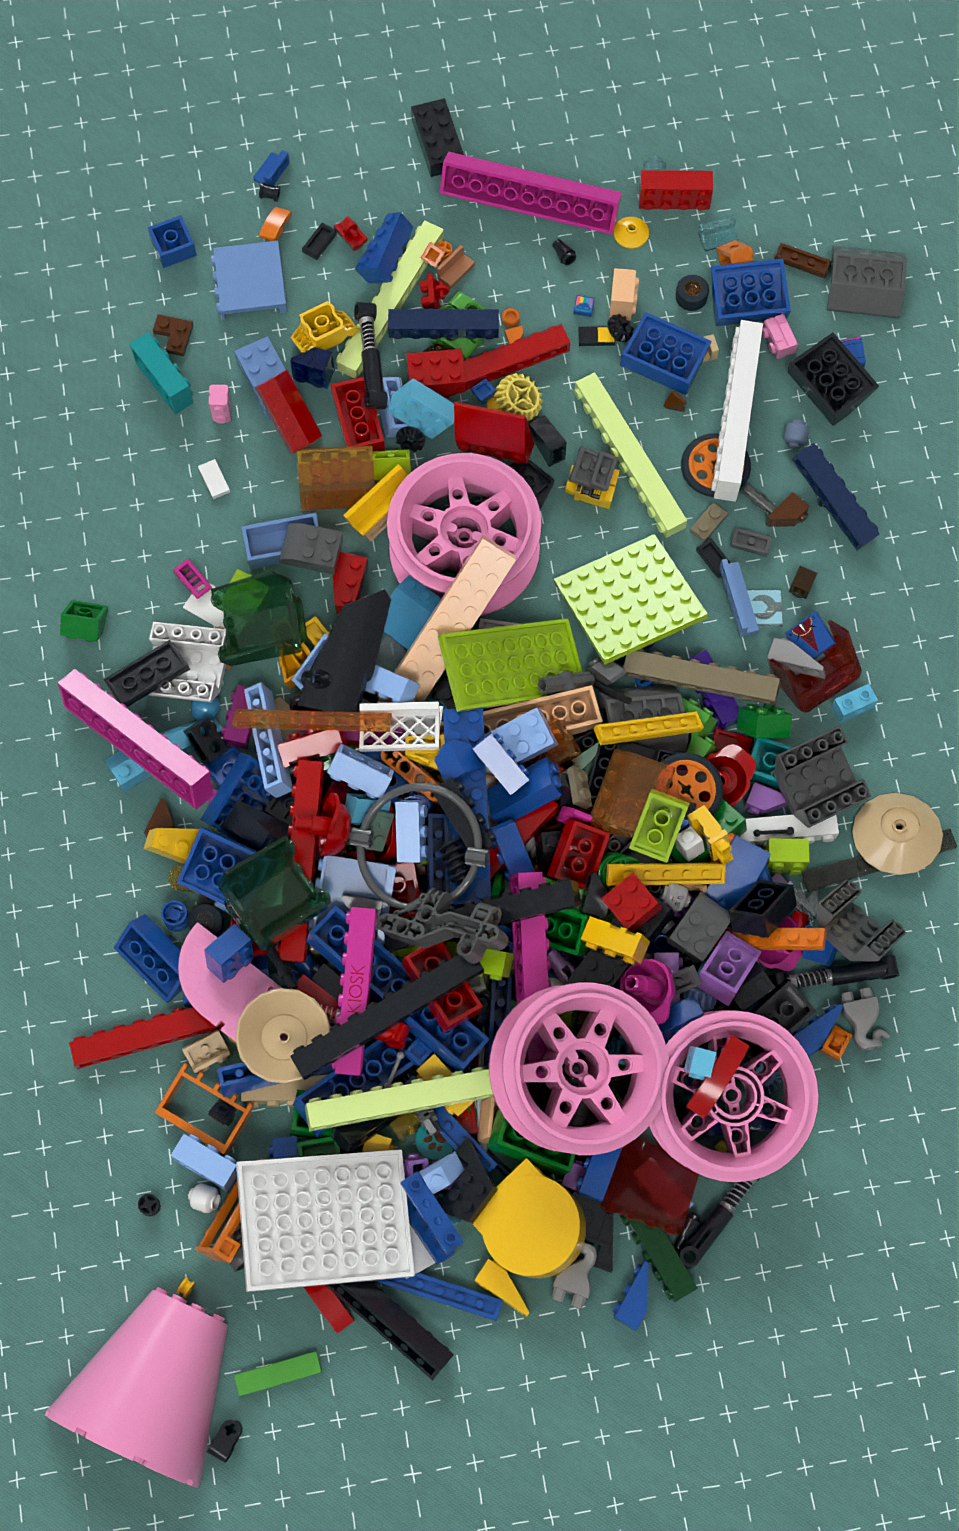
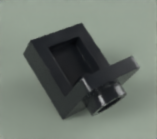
[208,1098,237,1127]

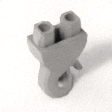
[841,987,890,1052]
[552,1243,597,1310]

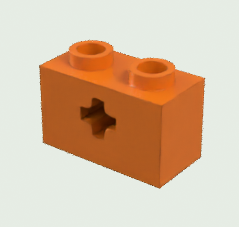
[716,240,754,265]

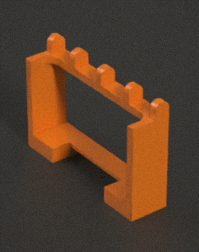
[155,1063,254,1155]
[195,1178,241,1263]

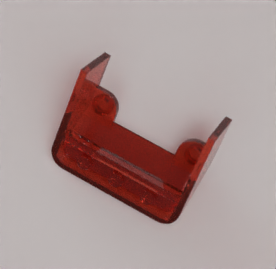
[769,620,862,713]

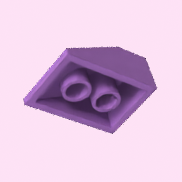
[697,931,761,1006]

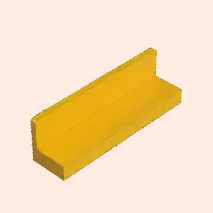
[343,464,408,536]

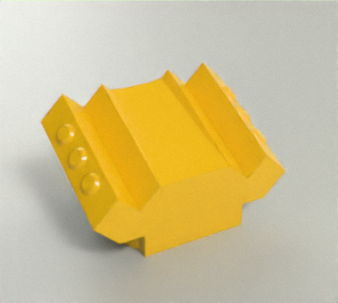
[290,301,359,355]

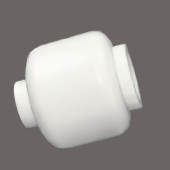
[188,1183,221,1213]

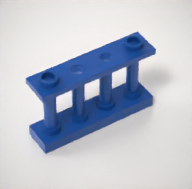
[400,1171,464,1265]

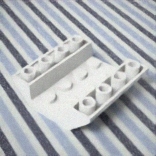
[149,622,228,702]

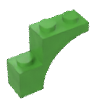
[682,697,720,758]

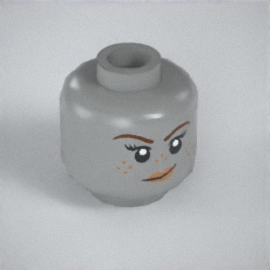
[659,883,691,912]

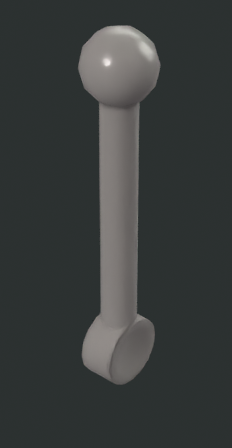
[383,1051,405,1089]

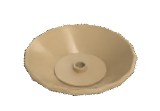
[852,793,943,875]
[235,988,330,1084]

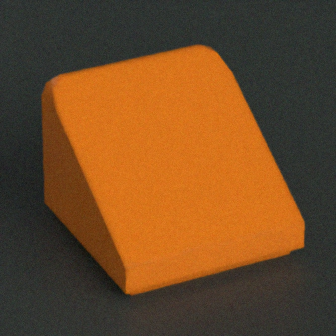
[420,242,446,268]

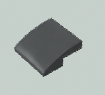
[569,446,618,491]

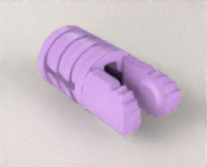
[547,948,575,985]

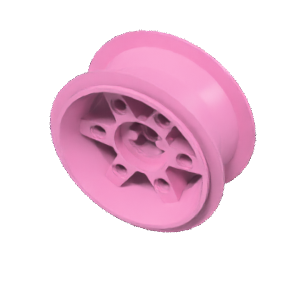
[387,453,541,616]
[489,983,669,1155]
[649,1010,818,1182]

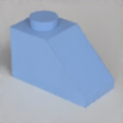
[419,1151,465,1194]

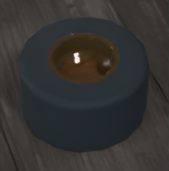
[675,275,709,311]

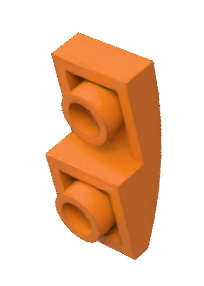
[259,207,292,241]

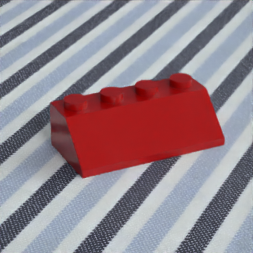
[254,370,322,453]

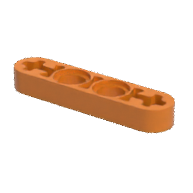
[380,751,441,801]

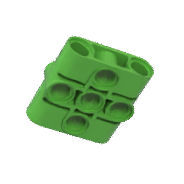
[428,292,486,361]

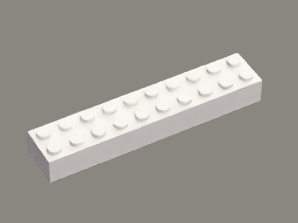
[711,320,763,502]

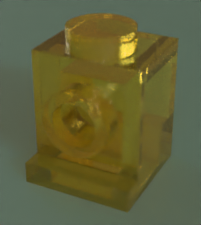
[389,1112,420,1144]

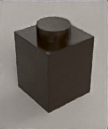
[789,566,817,599]

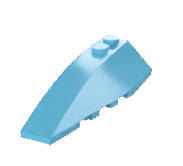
[104,718,222,792]

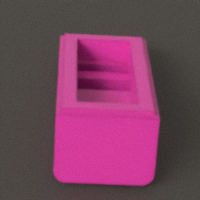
[173,559,212,600]
[557,806,593,824]

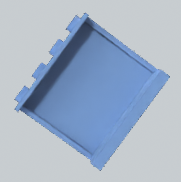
[211,240,287,321]
[308,855,396,946]

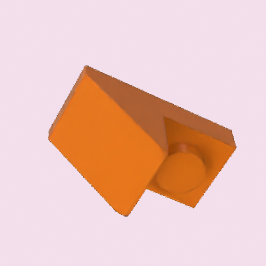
[819,1025,853,1062]

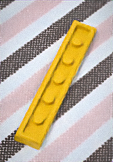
[593,711,704,745]
[606,863,726,886]

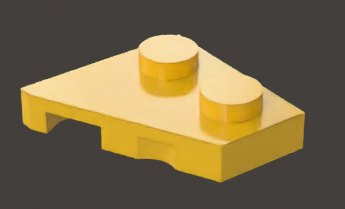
[405,735,445,771]

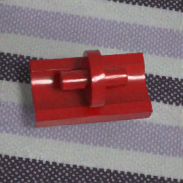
[334,216,368,251]
[419,273,450,309]

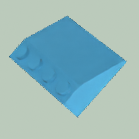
[383,575,441,651]

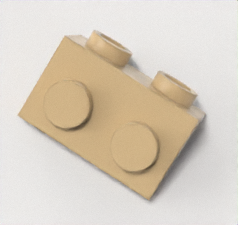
[182,1029,231,1073]

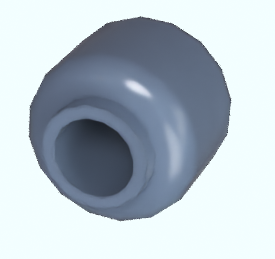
[783,420,809,449]

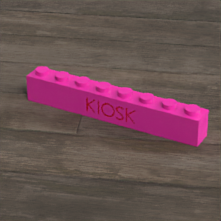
[332,907,377,1076]

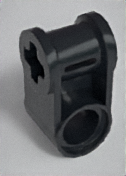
[207,1419,243,1463]

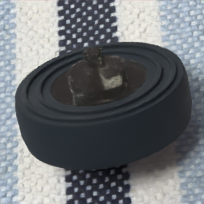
[188,903,225,936]

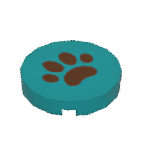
[415,1125,454,1161]

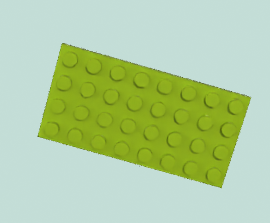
[437,618,582,712]

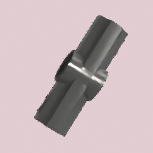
[538,671,595,695]

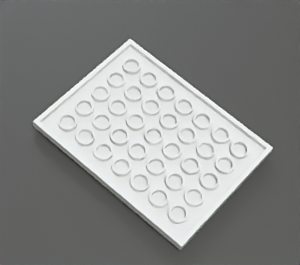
[236,1150,415,1292]

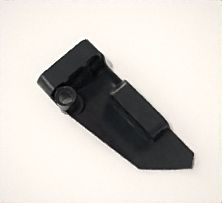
[298,589,391,721]

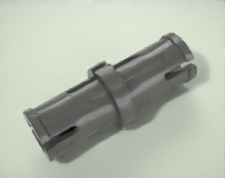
[742,483,777,515]

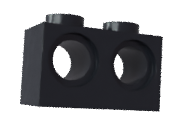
[183,717,228,764]

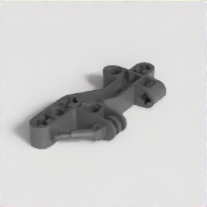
[376,888,509,964]

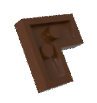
[153,314,193,357]

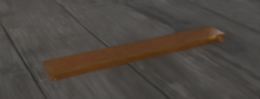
[232,709,392,732]

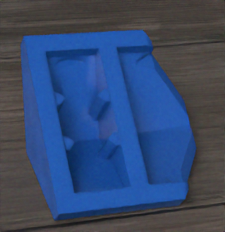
[434,740,482,781]

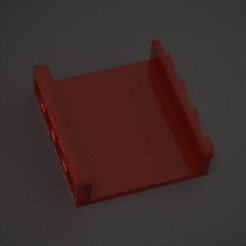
[600,1138,699,1235]

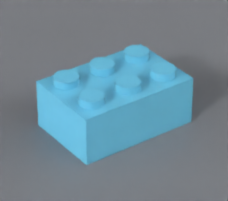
[388,378,454,439]

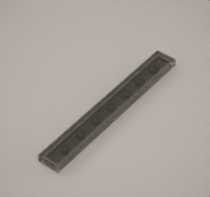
[802,829,957,892]

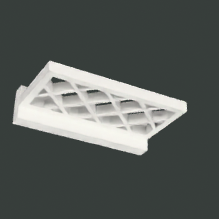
[359,702,440,752]

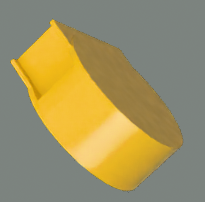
[473,1158,586,1279]

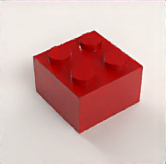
[601,873,663,933]

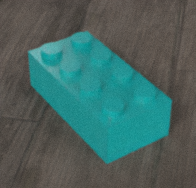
[129,332,193,414]

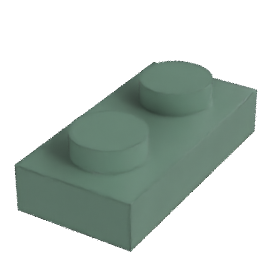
[365,810,394,852]

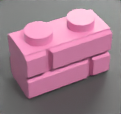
[762,314,798,359]
[209,385,232,424]

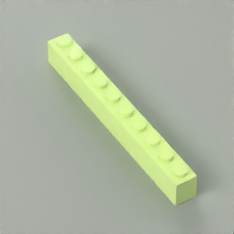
[336,220,444,379]
[574,372,687,538]
[305,1067,494,1132]

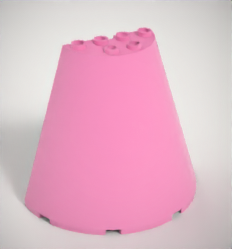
[45,1287,228,1488]

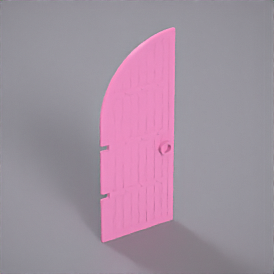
[178,922,332,1084]

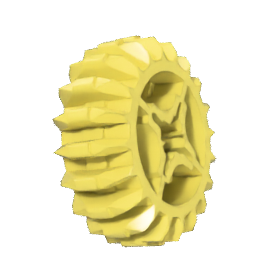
[494,373,543,422]

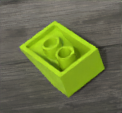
[629,789,690,863]

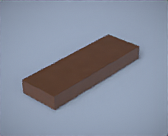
[774,243,831,279]

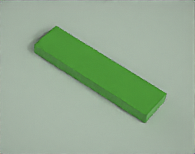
[234,1351,322,1397]

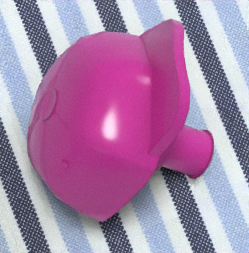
[757,916,803,971]
[620,958,676,1025]

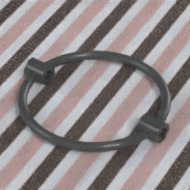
[349,783,490,913]

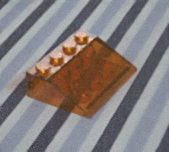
[297,445,375,511]
[589,749,675,838]

